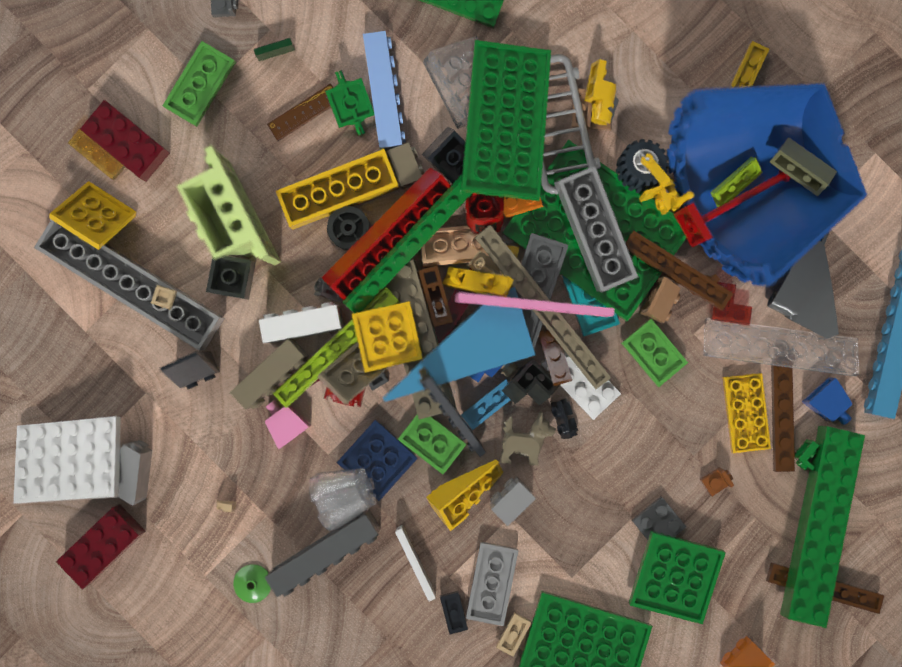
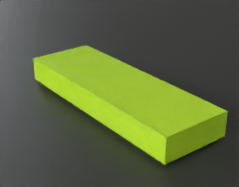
[710,157,763,207]

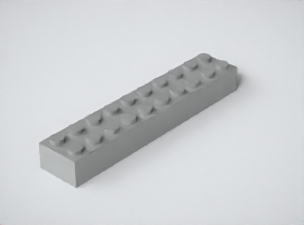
[34,220,225,350]

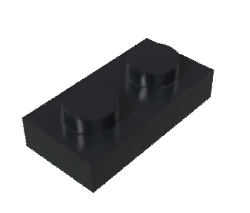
[440,591,468,635]

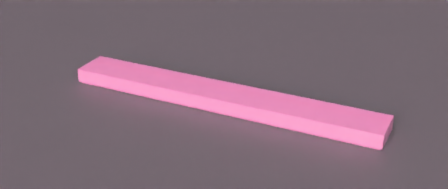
[455,293,614,317]

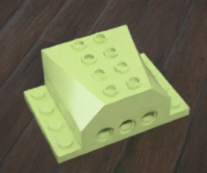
[177,146,281,265]

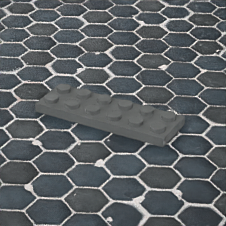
[516,233,568,349]

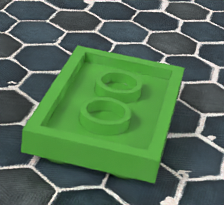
[621,319,688,387]
[398,414,467,474]

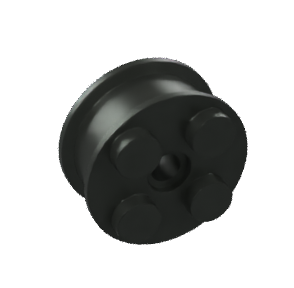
[327,206,371,250]

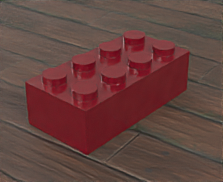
[80,100,170,182]
[56,504,146,590]

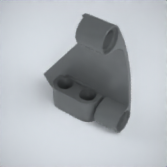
[767,232,839,339]

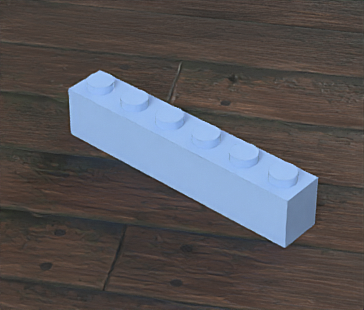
[363,31,406,151]

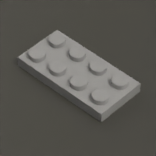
[466,542,519,626]

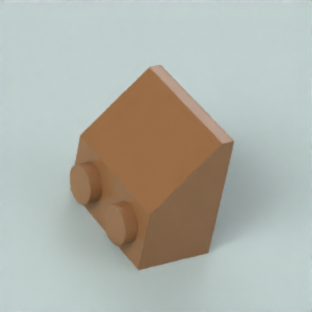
[640,277,681,323]

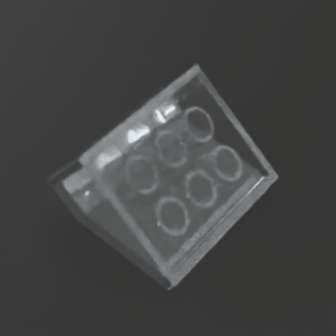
[422,36,479,129]

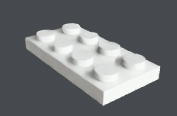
[541,349,621,420]

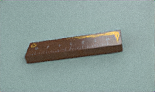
[267,83,334,141]

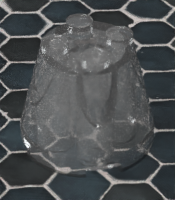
[309,468,377,531]

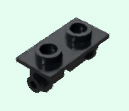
[551,398,579,439]

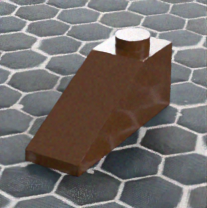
[419,266,453,327]

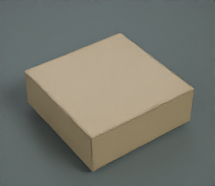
[151,285,177,309]

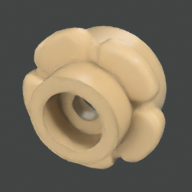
[501,361,518,377]

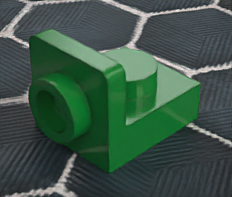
[795,439,819,471]

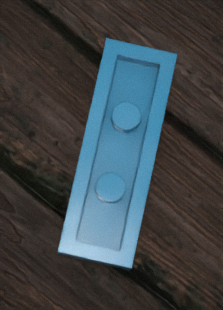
[461,379,511,430]

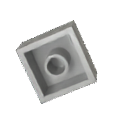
[490,477,536,526]

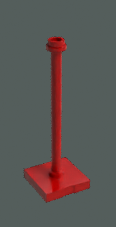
[674,170,791,247]

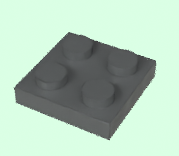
[631,496,686,540]

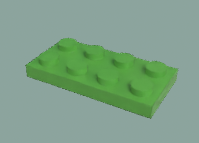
[162,41,236,127]

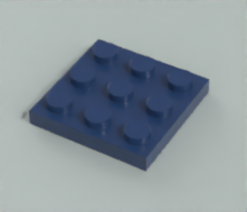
[336,419,418,501]

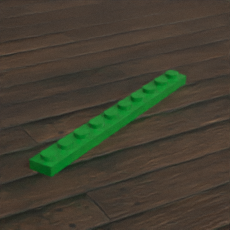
[343,175,472,313]

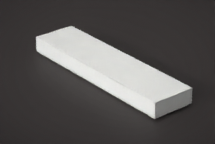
[395,525,436,601]

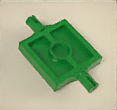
[325,70,375,136]

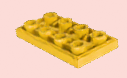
[722,373,771,453]

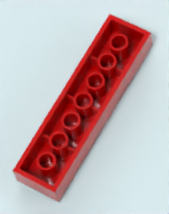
[321,168,451,300]

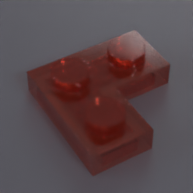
[710,282,752,326]

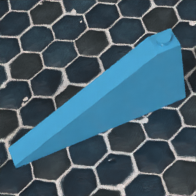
[382,287,535,402]

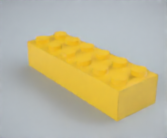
[275,149,399,230]

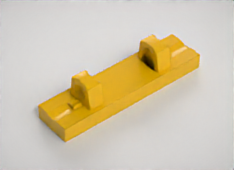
[442,267,513,297]

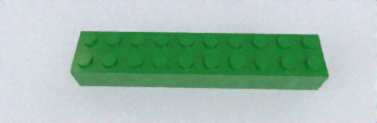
[780,426,865,628]

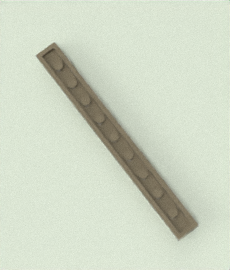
[475,225,611,389]

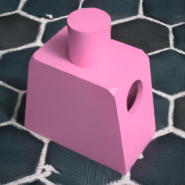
[265,400,311,449]

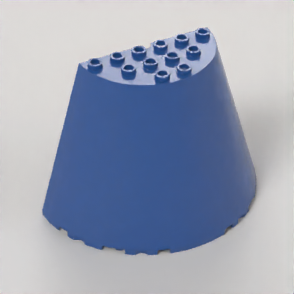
[667,83,868,286]

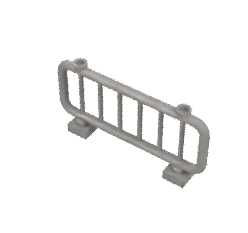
[541,54,600,194]

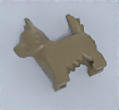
[500,411,556,466]

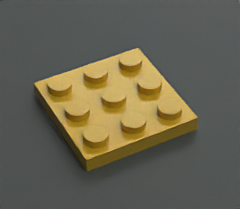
[49,181,136,250]
[351,301,423,372]

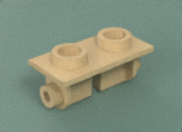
[468,251,505,276]

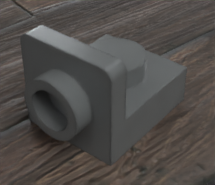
[211,0,238,17]
[314,277,342,303]

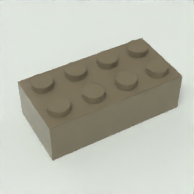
[230,339,309,410]

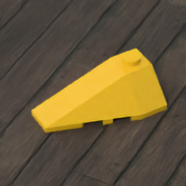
[426,459,503,531]

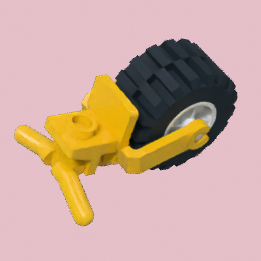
[616,139,694,215]

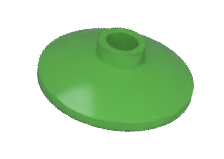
[233,564,271,603]

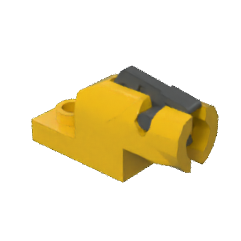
[584,59,619,125]

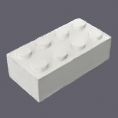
[259,302,344,343]

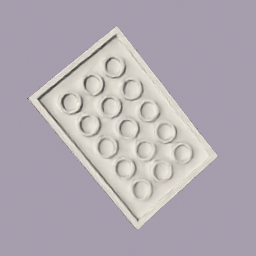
[13,416,121,504]

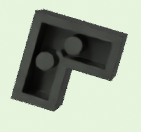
[502,358,560,405]

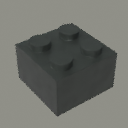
[206,256,256,300]

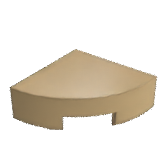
[216,500,236,512]

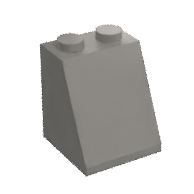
[119,440,152,505]

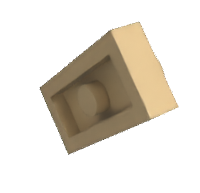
[496,612,531,657]

